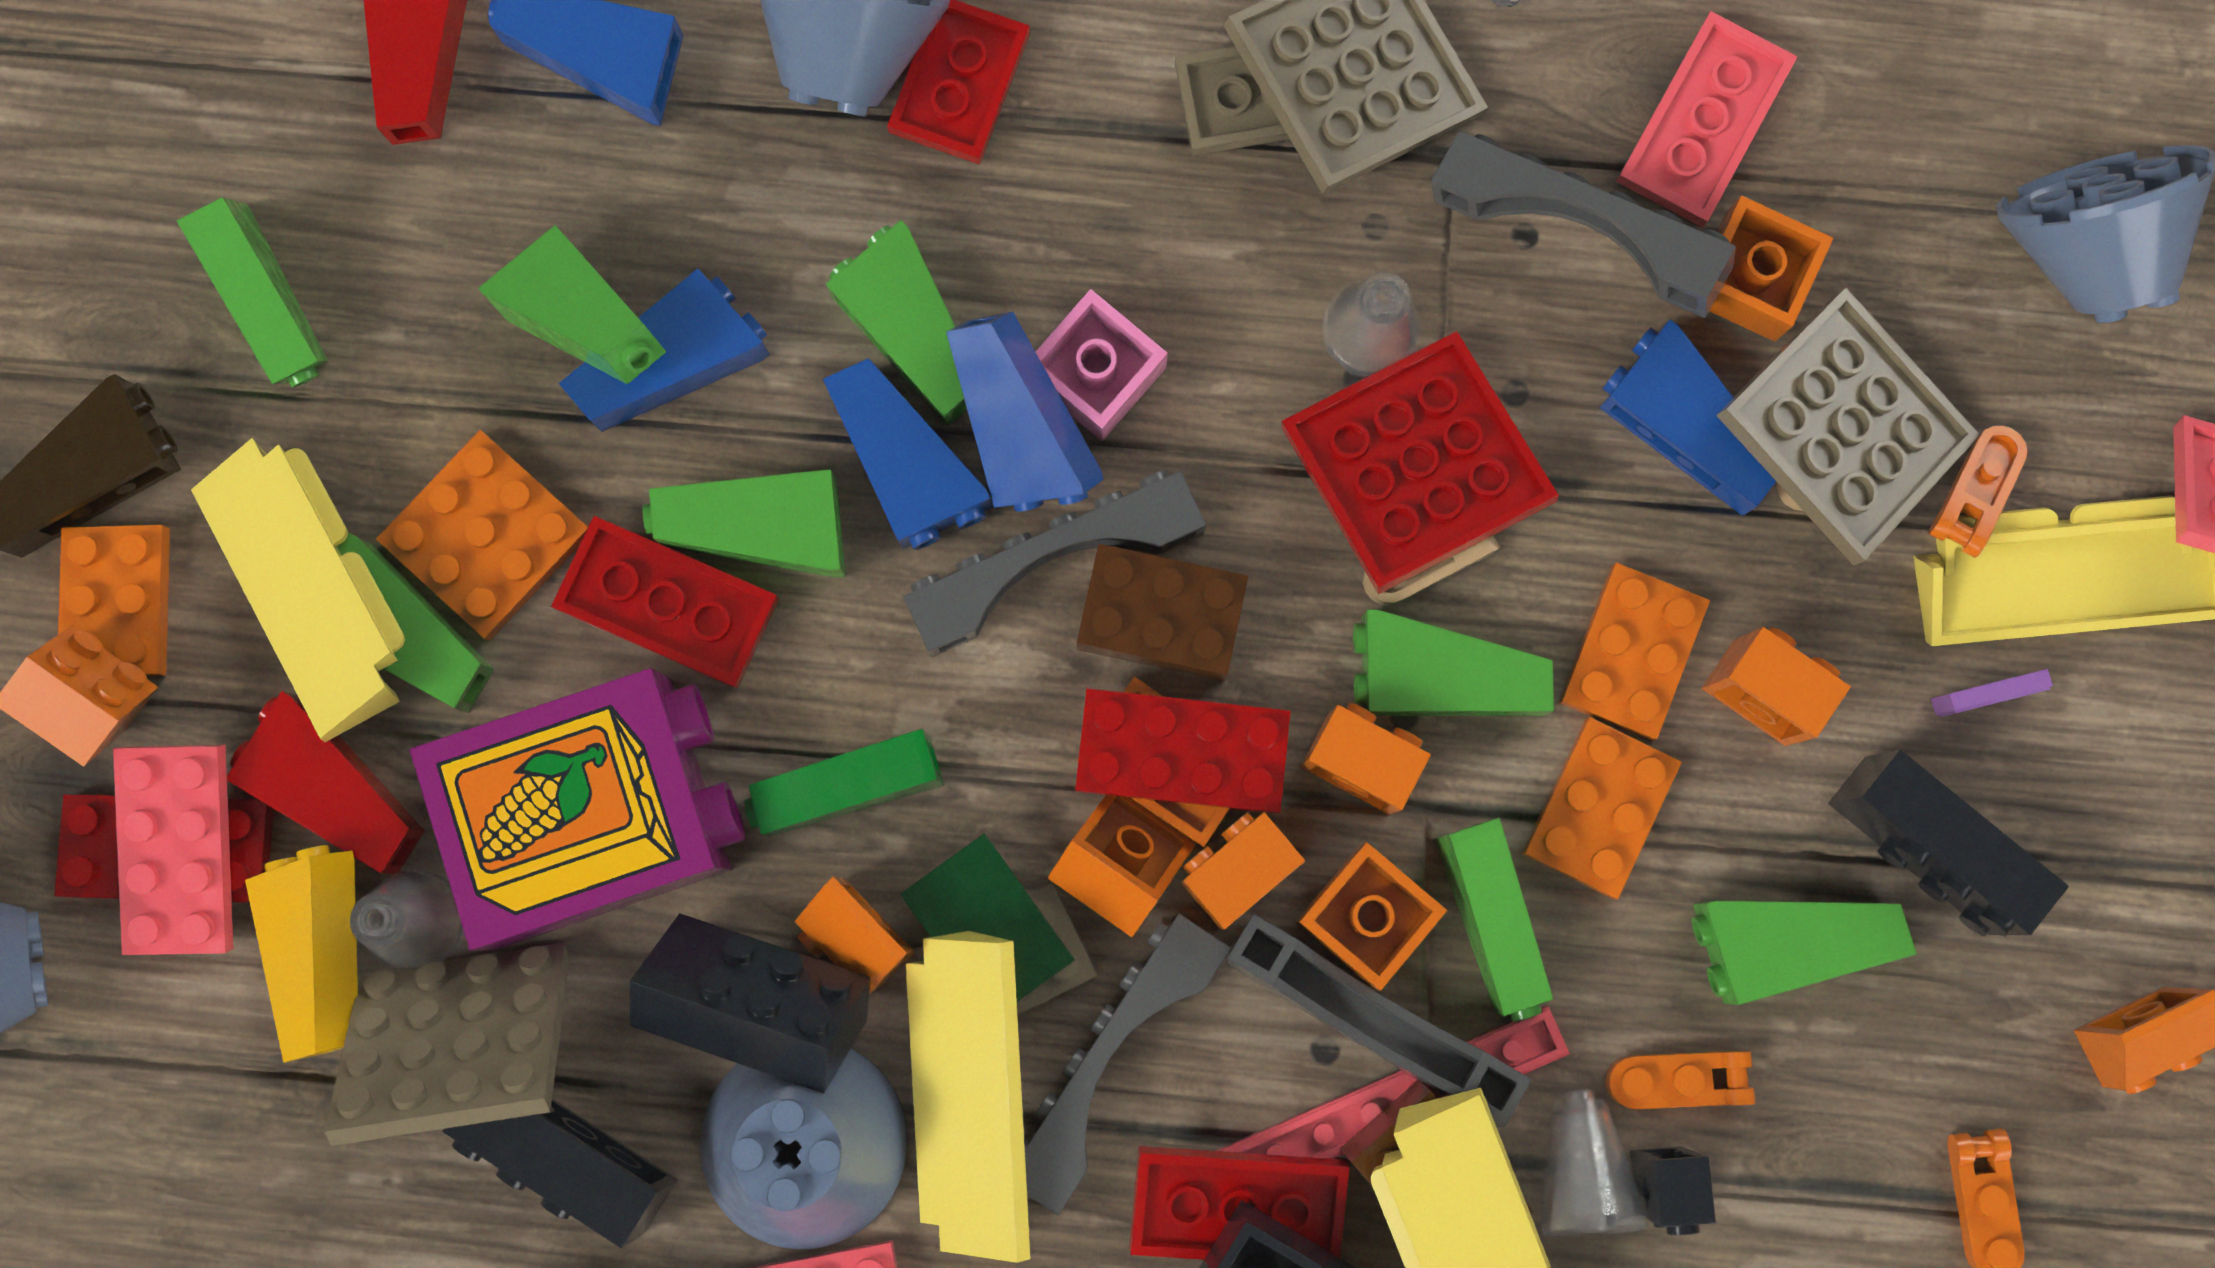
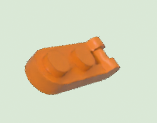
[1928,425,2028,558]
[1605,1050,1756,1109]
[1947,1128,2025,1268]

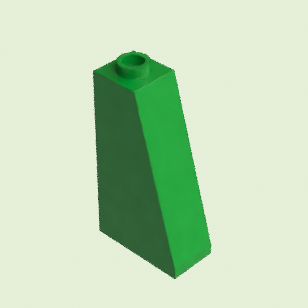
[744,729,945,837]

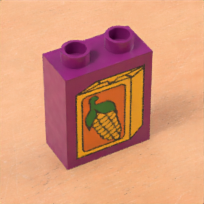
[409,668,745,951]

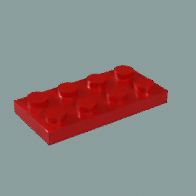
[551,516,780,689]
[1075,688,1291,814]
[54,794,274,903]
[1129,1146,1350,1260]

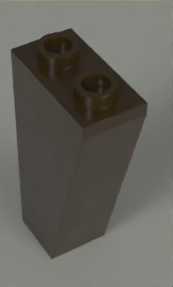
[0,374,181,558]

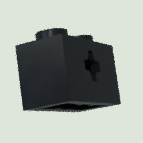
[1630,1146,1716,1235]

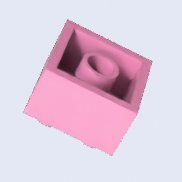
[1035,289,1168,441]

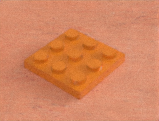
[376,430,588,641]

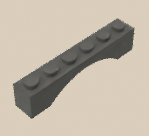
[1431,131,1736,318]
[903,470,1206,657]
[1024,913,1231,1215]
[1227,914,1532,1128]

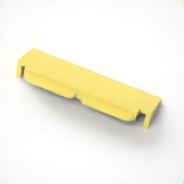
[191,438,405,742]
[1913,496,2215,646]
[906,931,1031,1263]
[1371,1088,1551,1268]

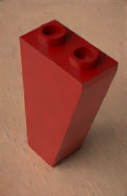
[363,0,467,145]
[227,691,425,875]

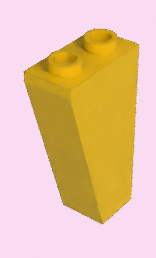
[245,845,358,1063]

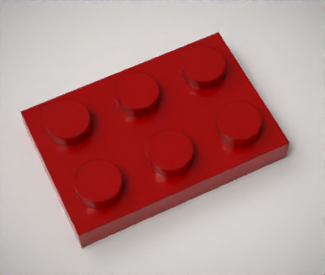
[887,0,1030,165]

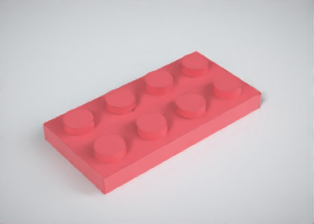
[1616,11,1798,228]
[113,744,234,955]

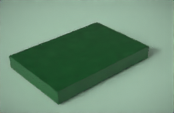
[900,833,1075,1002]

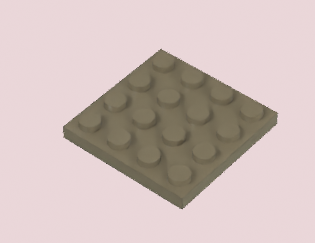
[1223,0,1488,194]
[1716,287,1980,566]
[324,942,570,1146]

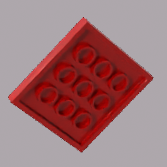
[1281,331,1559,595]

